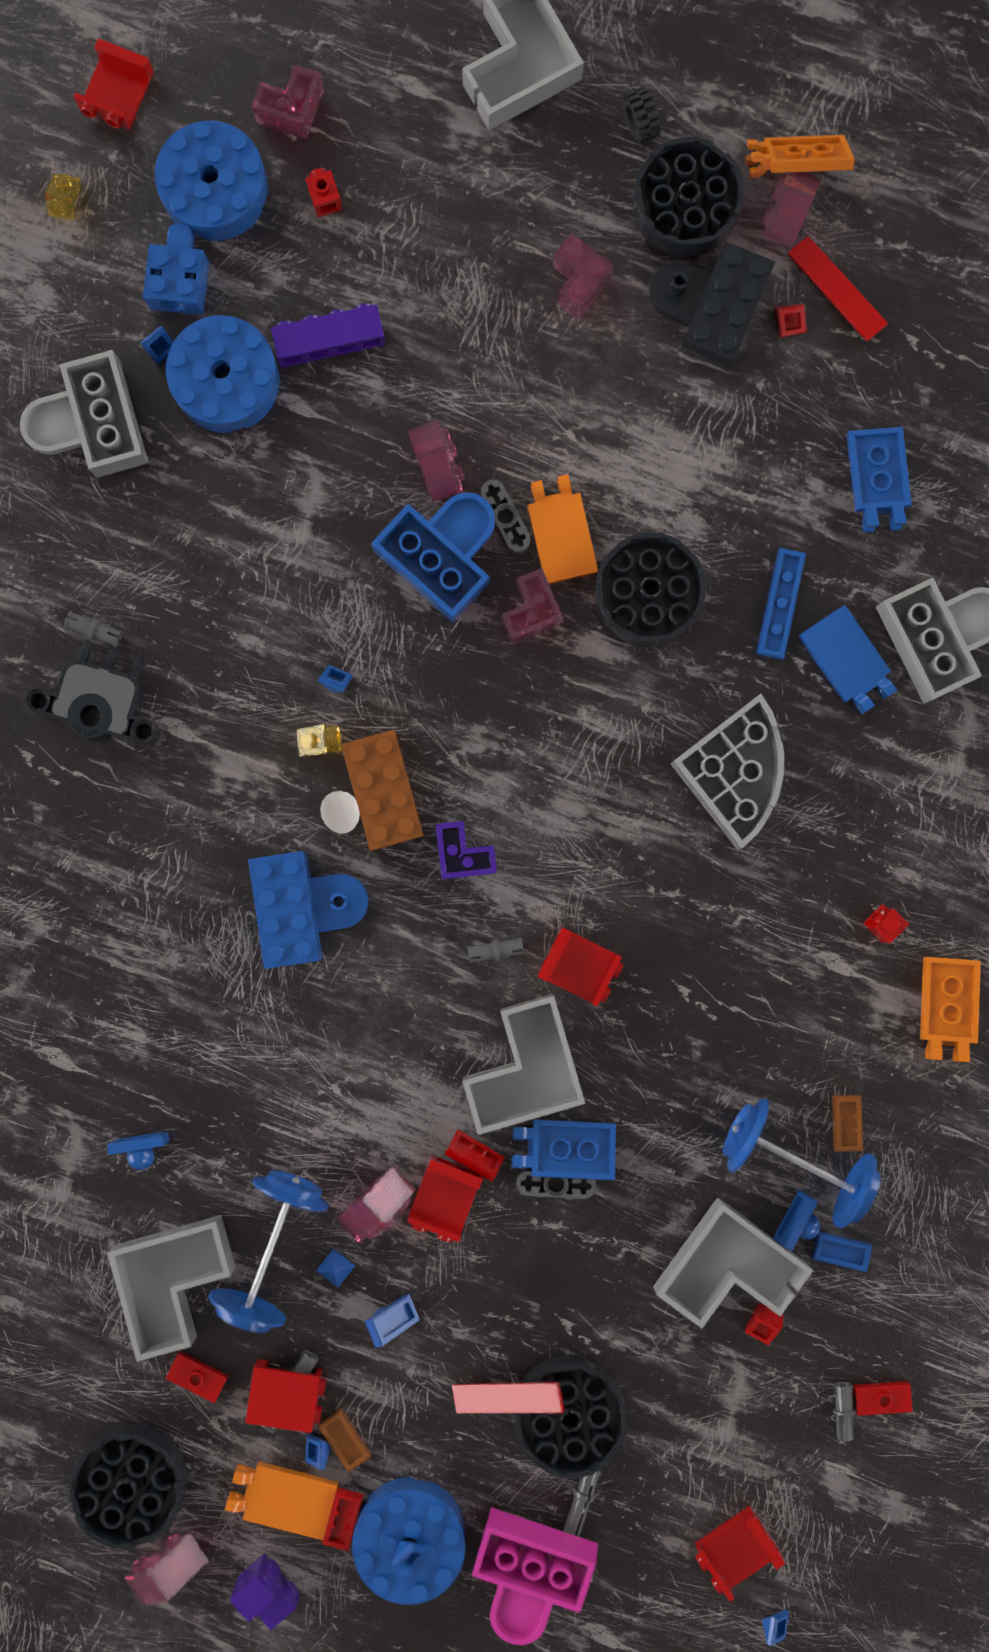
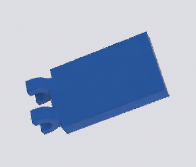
[847,427,912,533]
[798,605,897,714]
[511,1120,616,1181]

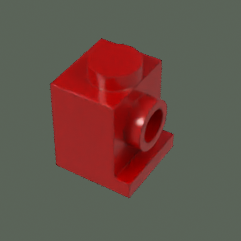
[305,168,343,218]
[863,904,909,944]

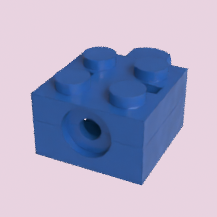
[143,223,209,315]

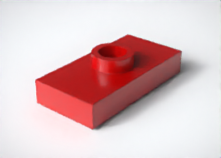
[444,1129,505,1182]
[165,1351,229,1404]
[853,1381,913,1416]
[322,1487,364,1552]

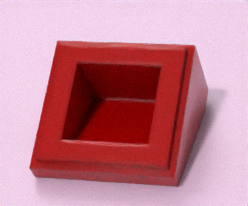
[744,1302,784,1346]

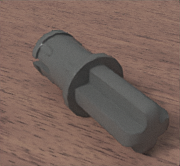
[833,1382,856,1442]

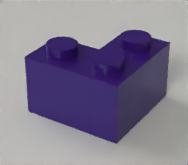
[436,821,497,879]
[230,1553,300,1631]

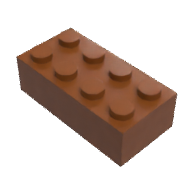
[341,730,425,851]

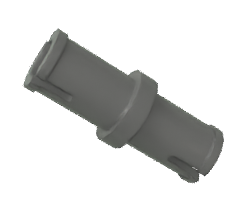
[64,611,122,647]
[467,937,524,963]

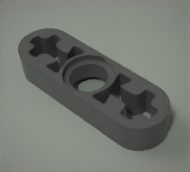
[481,480,530,554]
[516,1169,596,1199]

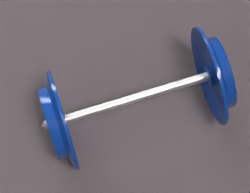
[723,1098,881,1229]
[208,1170,329,1333]

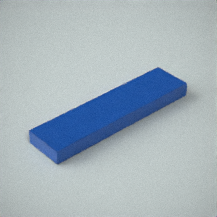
[756,548,806,660]

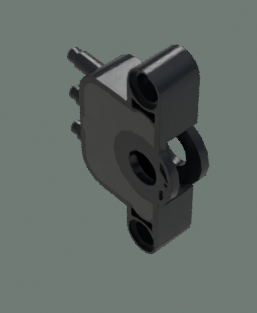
[25,640,161,746]

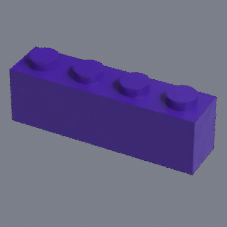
[271,303,386,368]

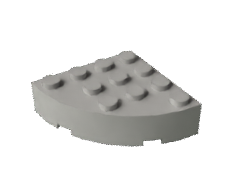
[670,694,784,849]

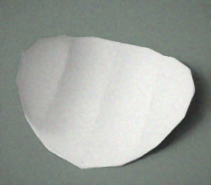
[320,791,360,834]

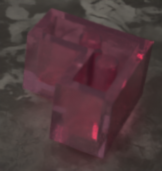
[251,65,324,139]
[762,172,821,248]
[553,233,614,320]
[407,420,465,502]
[501,568,563,644]
[337,1165,416,1243]
[125,1533,208,1606]

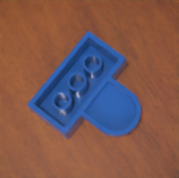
[371,493,495,623]
[248,851,369,969]

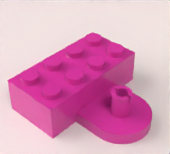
[472,1507,598,1645]

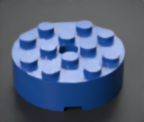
[155,121,268,241]
[166,315,280,433]
[352,1477,465,1604]

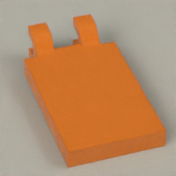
[745,135,855,178]
[527,474,598,585]
[920,957,981,1062]
[225,1461,338,1540]

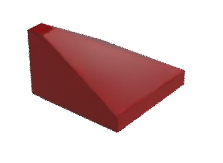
[774,304,807,338]

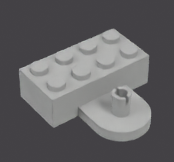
[20,350,149,478]
[876,577,989,704]

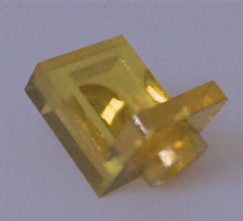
[44,173,82,220]
[296,725,341,757]

